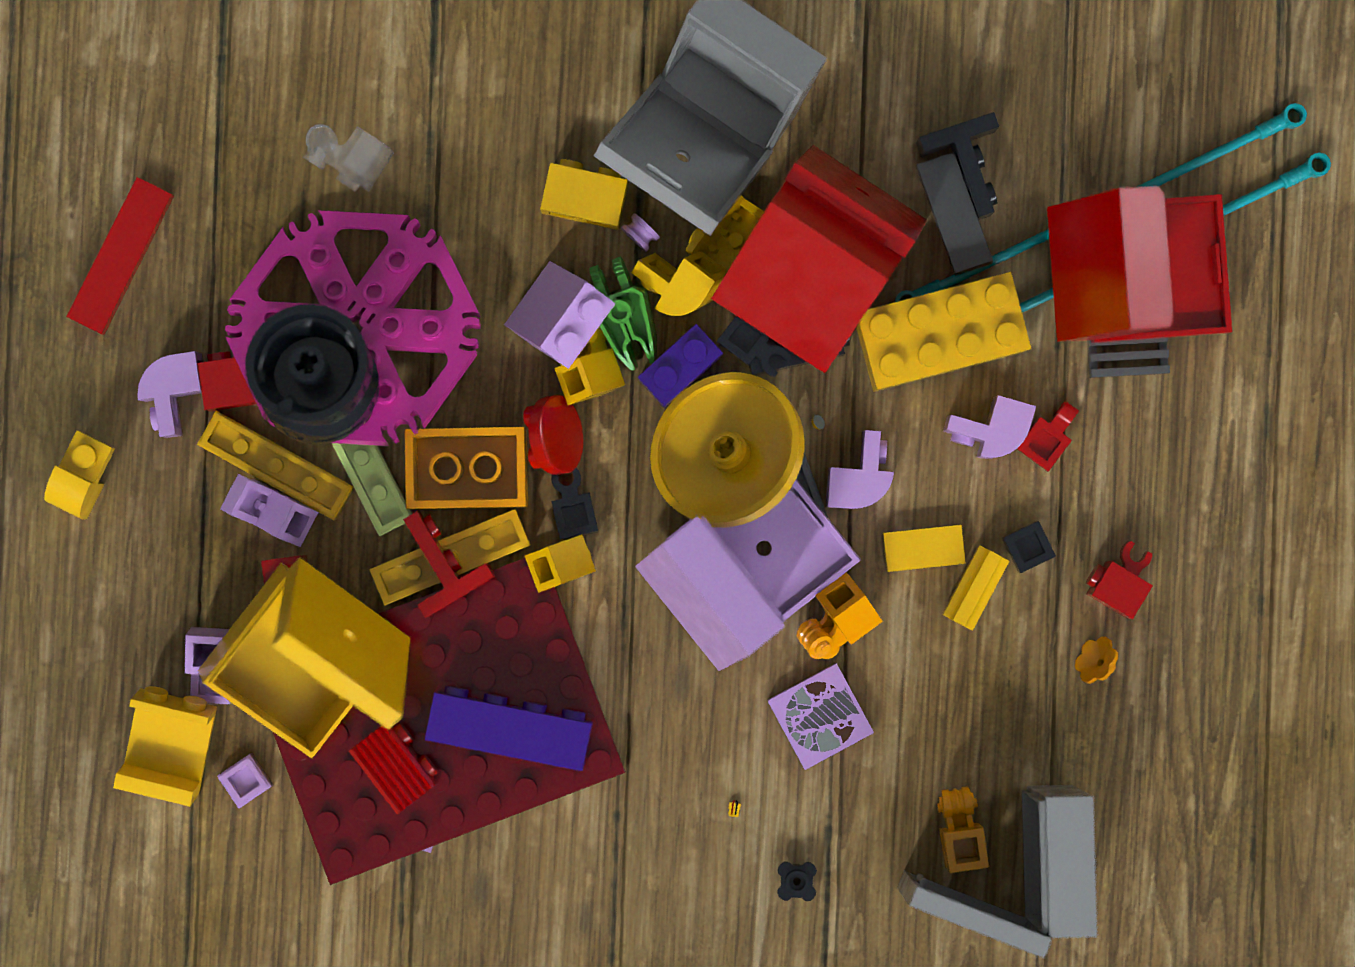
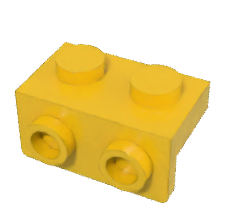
[686,195,764,271]

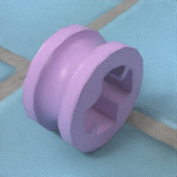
[621,213,660,252]

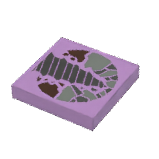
[767,663,874,770]

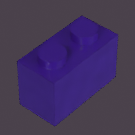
[638,324,723,409]

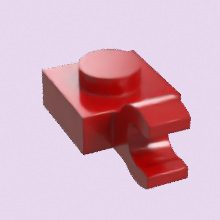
[1017,402,1079,472]

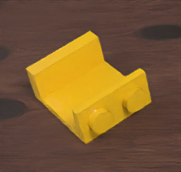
[113,686,217,807]

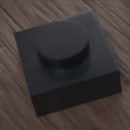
[1002,521,1056,573]

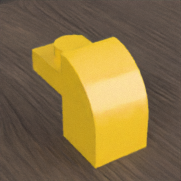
[631,251,728,316]
[44,430,115,519]

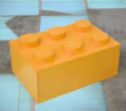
[404,427,528,509]

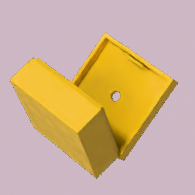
[197,558,410,758]

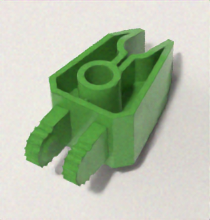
[589,256,657,371]

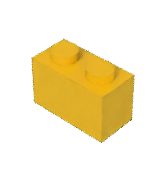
[540,159,628,230]

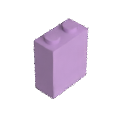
[504,261,615,369]

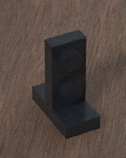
[916,112,999,220]

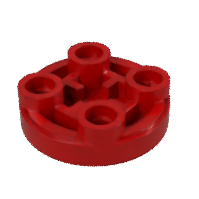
[523,395,584,475]

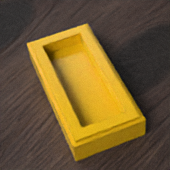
[882,525,966,572]

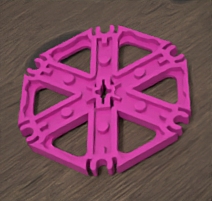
[225,210,481,446]

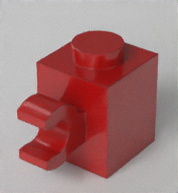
[1086,541,1153,620]

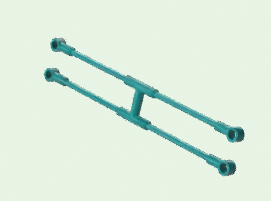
[894,103,1331,313]

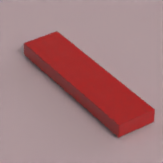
[66,177,174,335]

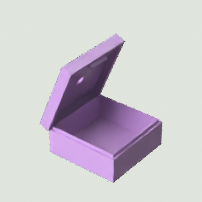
[635,479,861,671]

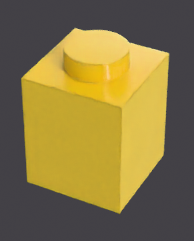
[525,534,596,593]

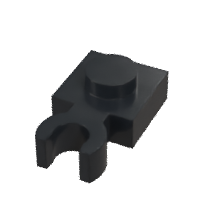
[717,316,791,377]
[551,467,599,541]

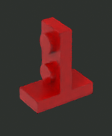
[403,511,496,618]

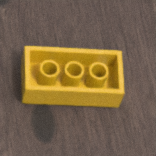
[856,272,1031,392]

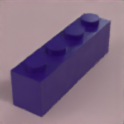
[425,686,593,771]

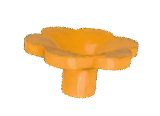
[1075,636,1118,684]

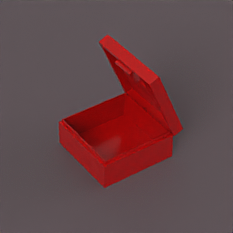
[711,145,927,373]
[1047,187,1232,343]

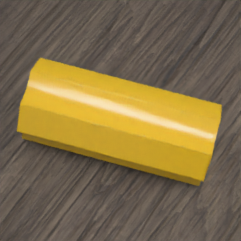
[942,545,1009,631]

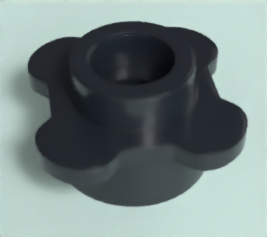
[777,861,817,901]

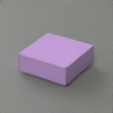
[217,753,273,808]

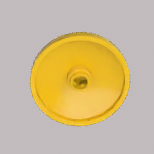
[650,372,805,528]

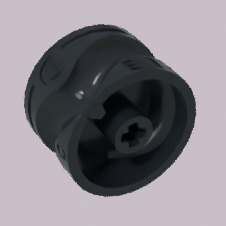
[245,304,380,444]

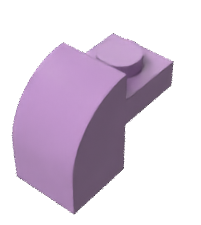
[137,351,203,438]
[943,395,1036,459]
[826,430,894,509]
[220,474,318,547]
[185,627,231,704]

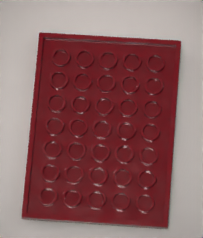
[273,558,626,885]

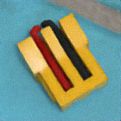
[728,800,741,817]

